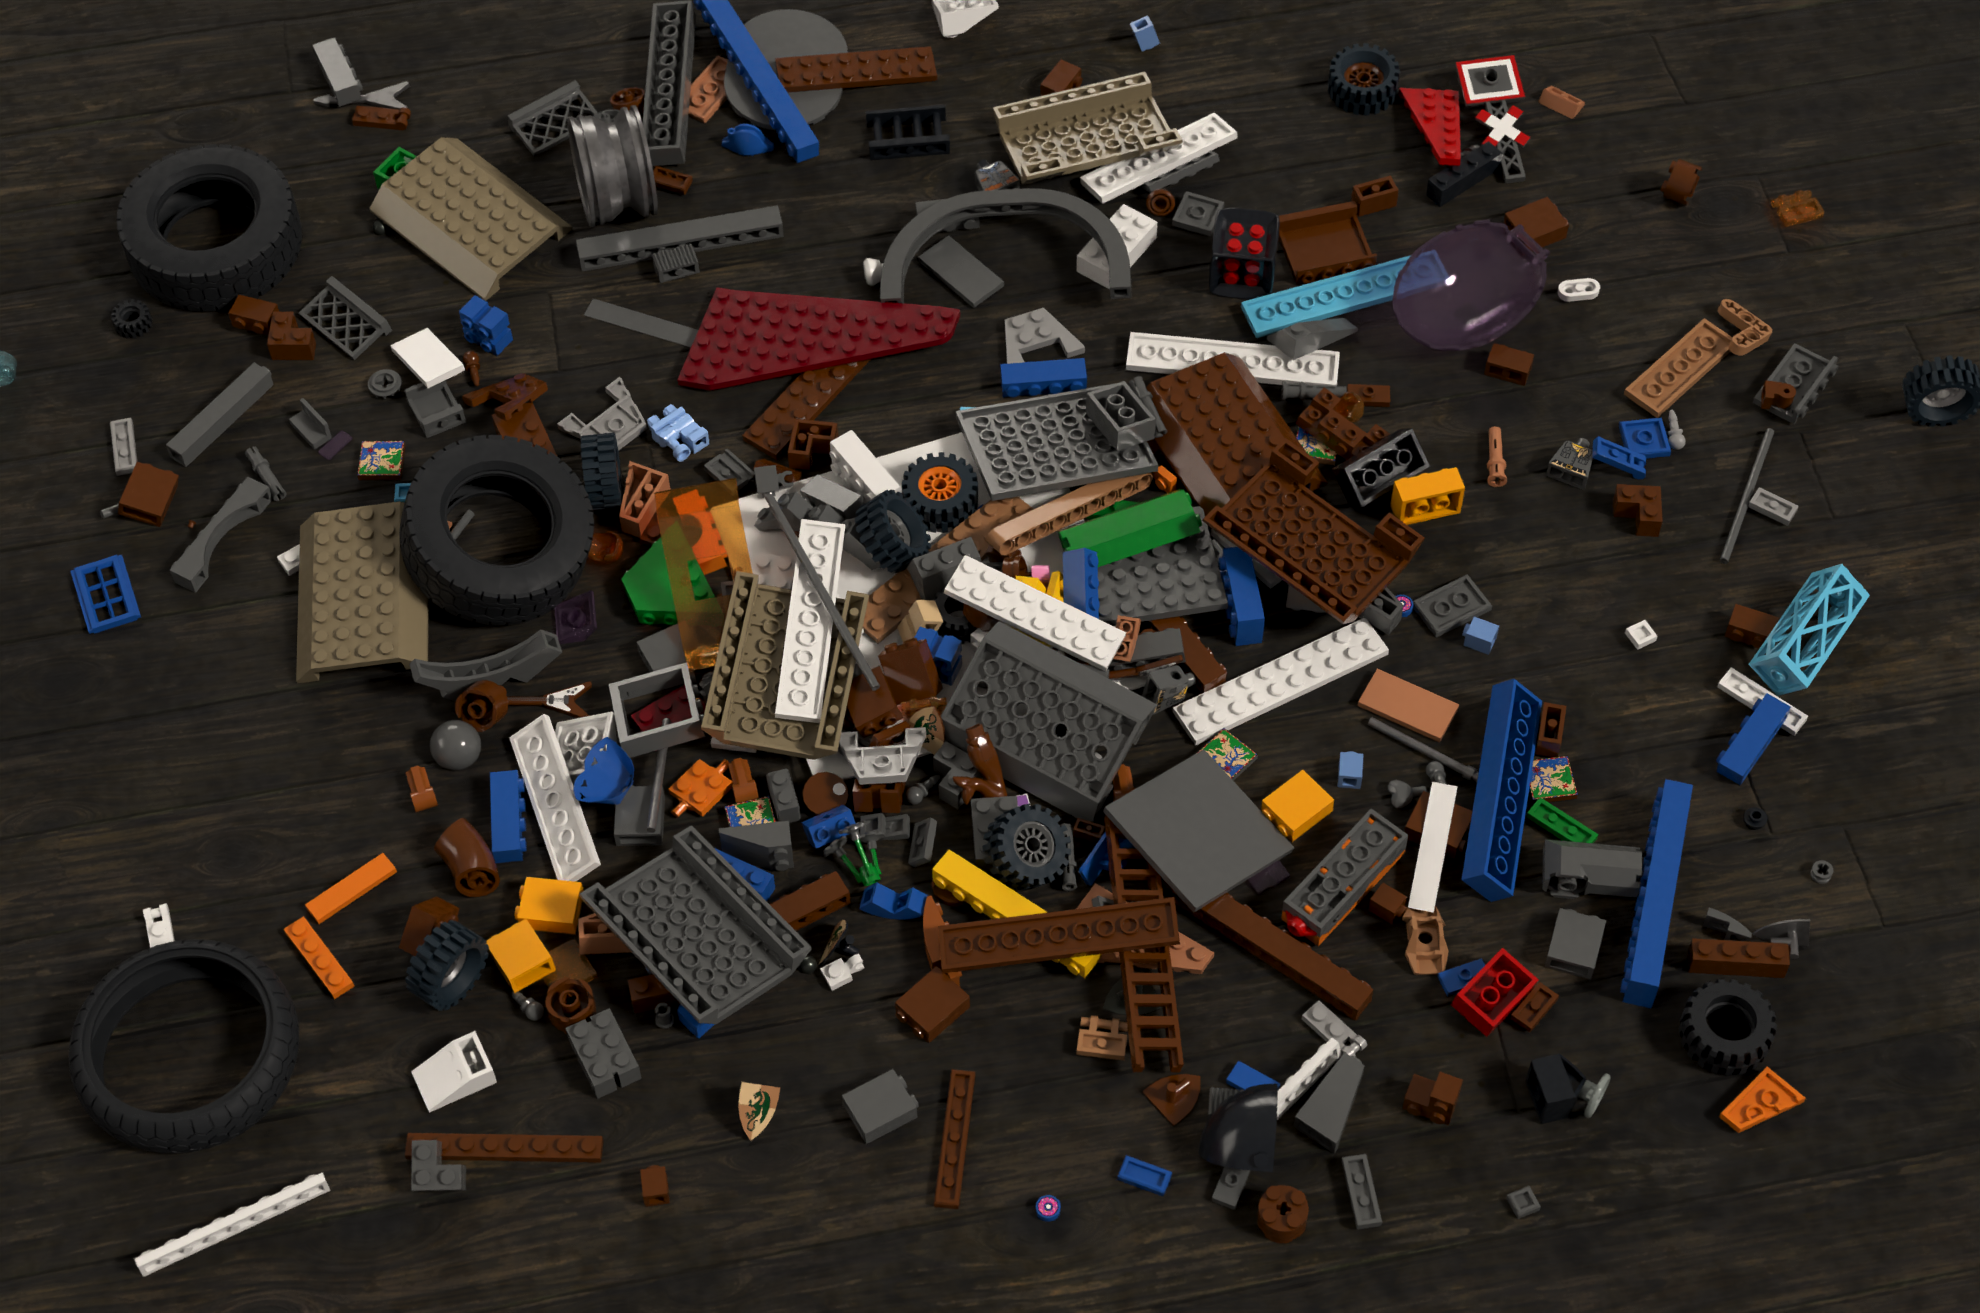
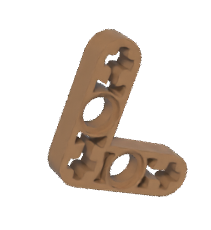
[1718,299,1772,356]

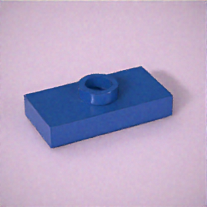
[1438,958,1485,997]

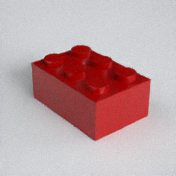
[1451,948,1539,1037]

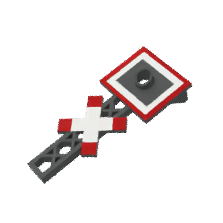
[1455,55,1530,184]

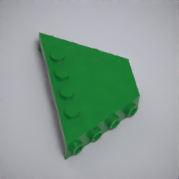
[621,521,725,627]

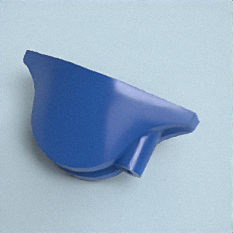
[722,124,774,155]

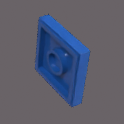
[1619,418,1671,458]

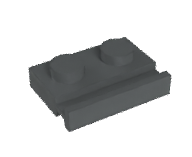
[704,449,755,495]

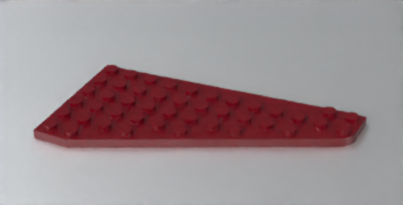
[677,287,961,390]

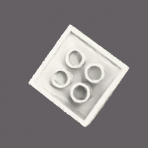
[931,0,999,38]
[555,712,617,786]

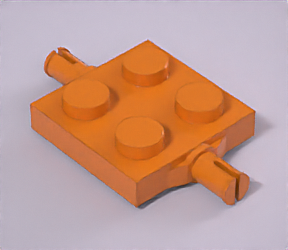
[668,759,733,818]

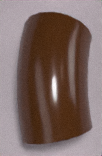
[434,818,500,897]

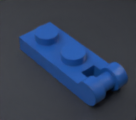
[1592,436,1646,479]

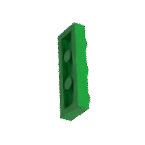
[1526,797,1598,843]

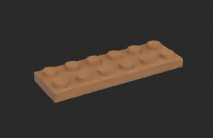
[1624,318,1732,418]

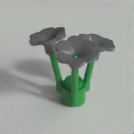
[823,821,884,887]

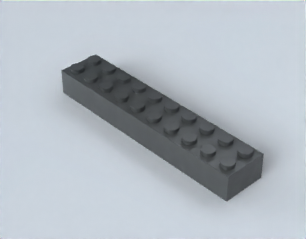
[643,0,696,166]

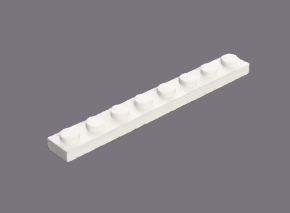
[135,1173,330,1277]

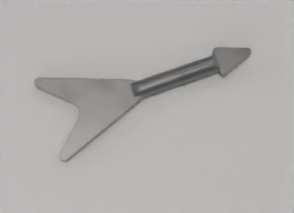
[313,81,409,110]

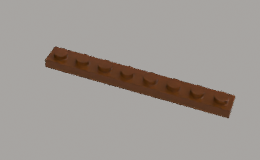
[405,1133,603,1163]

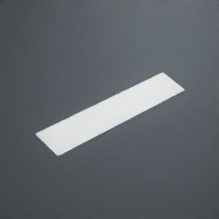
[1408,782,1458,913]

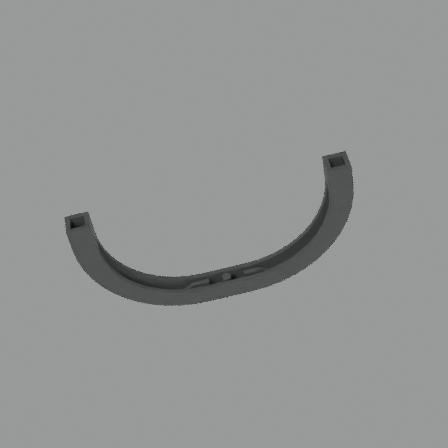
[880,188,1132,303]

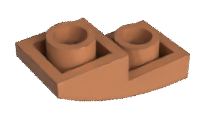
[1113,615,1141,662]

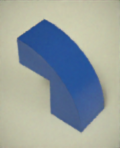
[859,882,928,920]

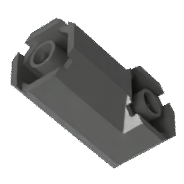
[1542,839,1642,899]

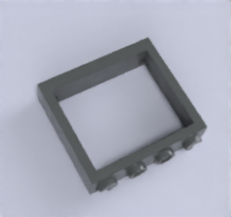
[609,662,705,758]

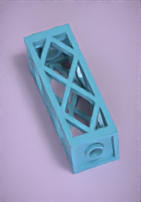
[1749,564,1870,696]

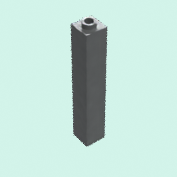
[166,362,274,467]

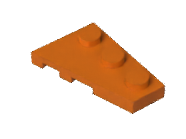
[1720,1067,1806,1133]

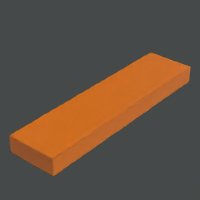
[305,853,397,924]

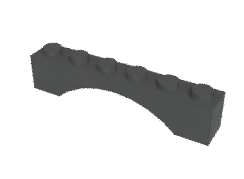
[170,477,273,593]

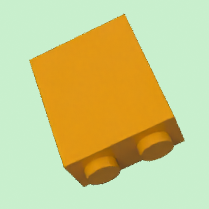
[1261,770,1334,842]
[515,877,583,934]
[486,919,556,993]

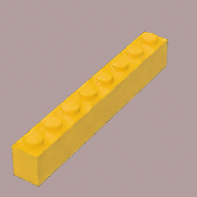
[932,850,1101,978]

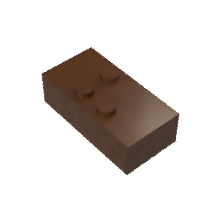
[492,402,557,456]

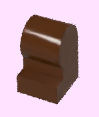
[1761,380,1796,410]

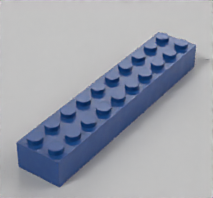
[1462,679,1542,902]
[1620,779,1693,1008]

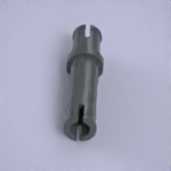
[1129,376,1168,438]
[245,446,287,501]
[1060,824,1077,891]

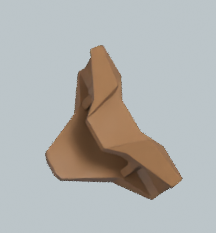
[1402,906,1449,975]

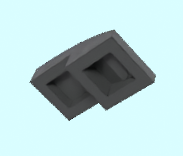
[860,813,910,840]
[1703,907,1752,942]

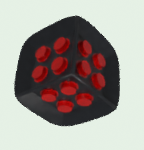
[1209,208,1280,300]

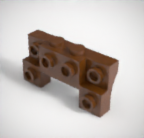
[1296,387,1390,460]

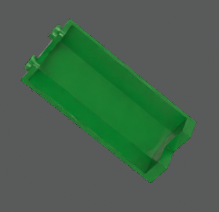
[1057,489,1202,567]

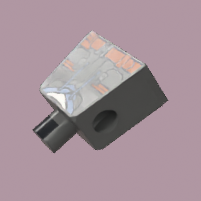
[975,160,1020,191]

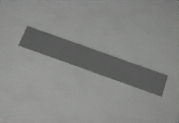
[584,299,698,347]

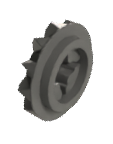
[368,369,402,399]

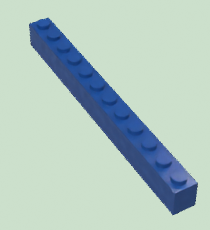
[693,0,819,163]

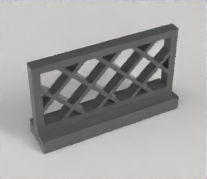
[508,80,598,157]
[299,276,392,360]

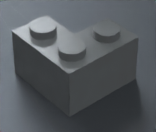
[933,741,983,809]
[411,1140,466,1192]

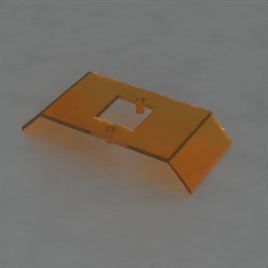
[654,478,753,671]

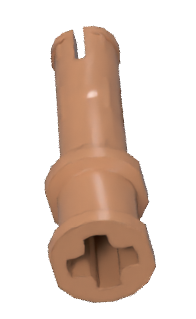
[1487,427,1507,487]

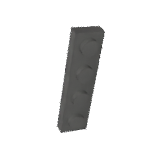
[1141,151,1220,193]

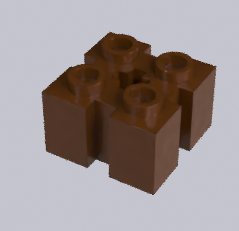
[852,779,906,813]

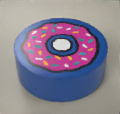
[1395,595,1413,617]
[1036,1195,1060,1222]

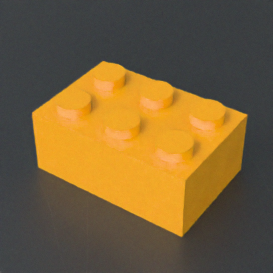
[1390,467,1465,525]

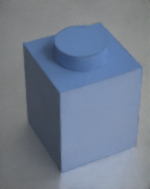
[1130,15,1160,52]
[1462,617,1499,655]
[1337,751,1363,789]

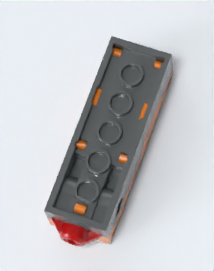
[1281,809,1408,946]

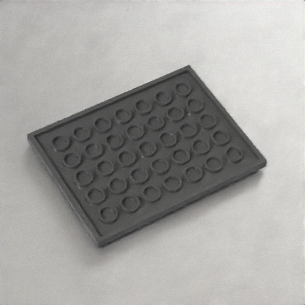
[956,383,1158,501]

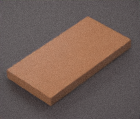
[688,56,728,124]
[1357,668,1459,743]

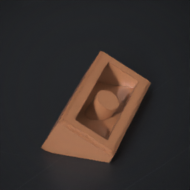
[1539,86,1585,119]

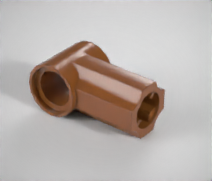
[728,758,759,803]
[1112,764,1136,802]
[406,766,438,812]

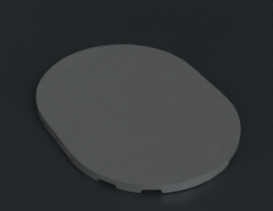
[724,9,848,130]

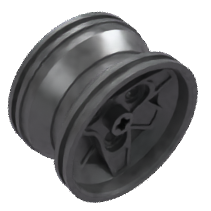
[568,105,658,227]

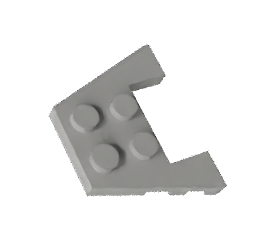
[1005,308,1085,364]
[557,377,647,451]
[839,727,926,785]

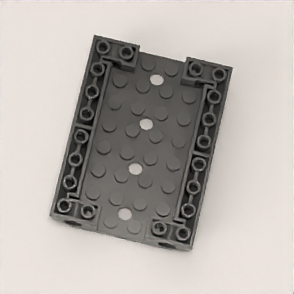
[941,621,1157,823]

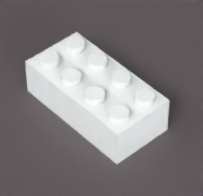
[1077,204,1157,289]
[829,430,901,503]

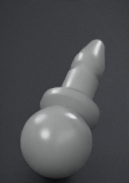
[1668,410,1686,450]

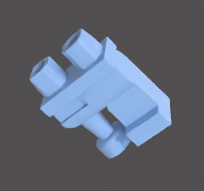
[647,404,709,462]

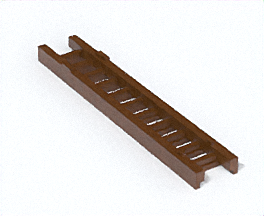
[1104,815,1184,1072]

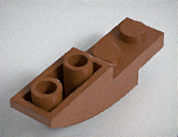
[923,895,962,986]

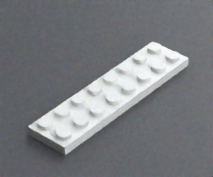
[1080,113,1237,204]
[944,555,1126,672]
[509,714,601,882]

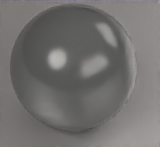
[430,720,481,771]

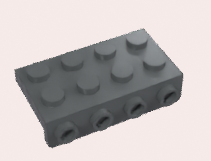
[1753,343,1839,424]

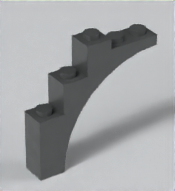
[754,491,881,570]
[409,629,562,701]

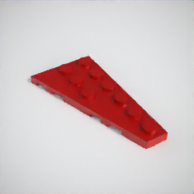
[1398,88,1461,166]

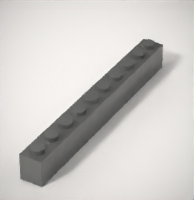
[576,205,784,272]

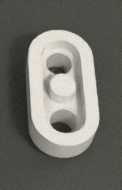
[1558,278,1600,302]

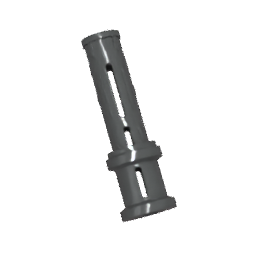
[1281,381,1346,401]

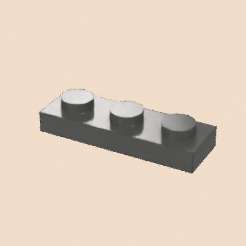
[1341,1154,1382,1229]

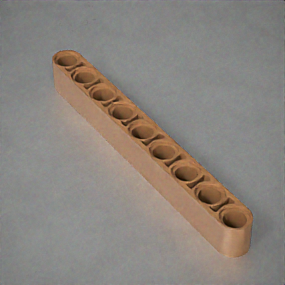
[986,473,1153,555]

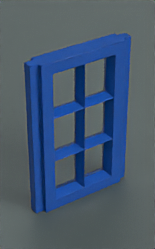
[71,555,141,634]

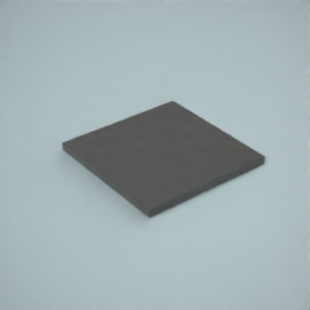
[1103,749,1294,913]

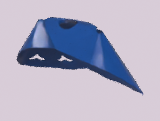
[573,737,634,805]

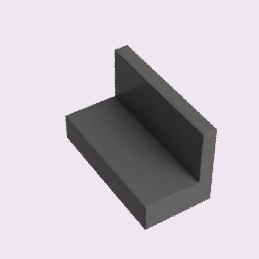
[289,398,332,450]

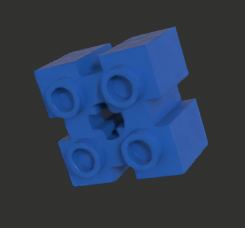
[459,295,513,356]
[914,627,962,686]

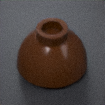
[1146,188,1175,216]

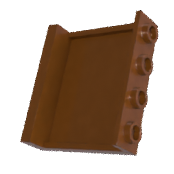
[1279,201,1377,285]

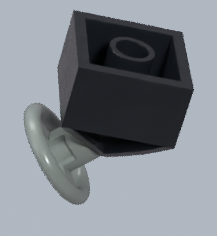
[1525,1054,1610,1124]

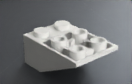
[411,1031,497,1112]

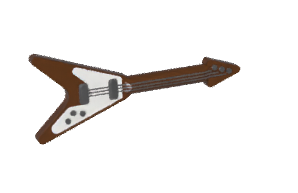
[1109,655,1183,680]
[507,681,592,718]

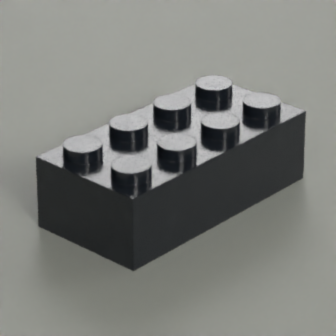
[1332,428,1430,507]

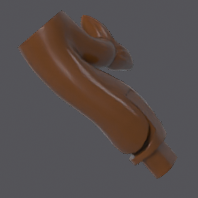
[953,723,1007,805]

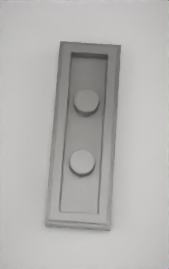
[110,418,137,476]

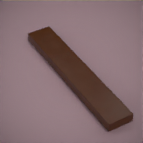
[934,1069,975,1209]

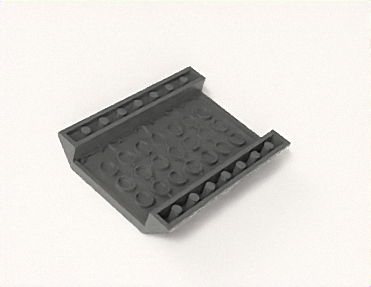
[579,825,811,1024]

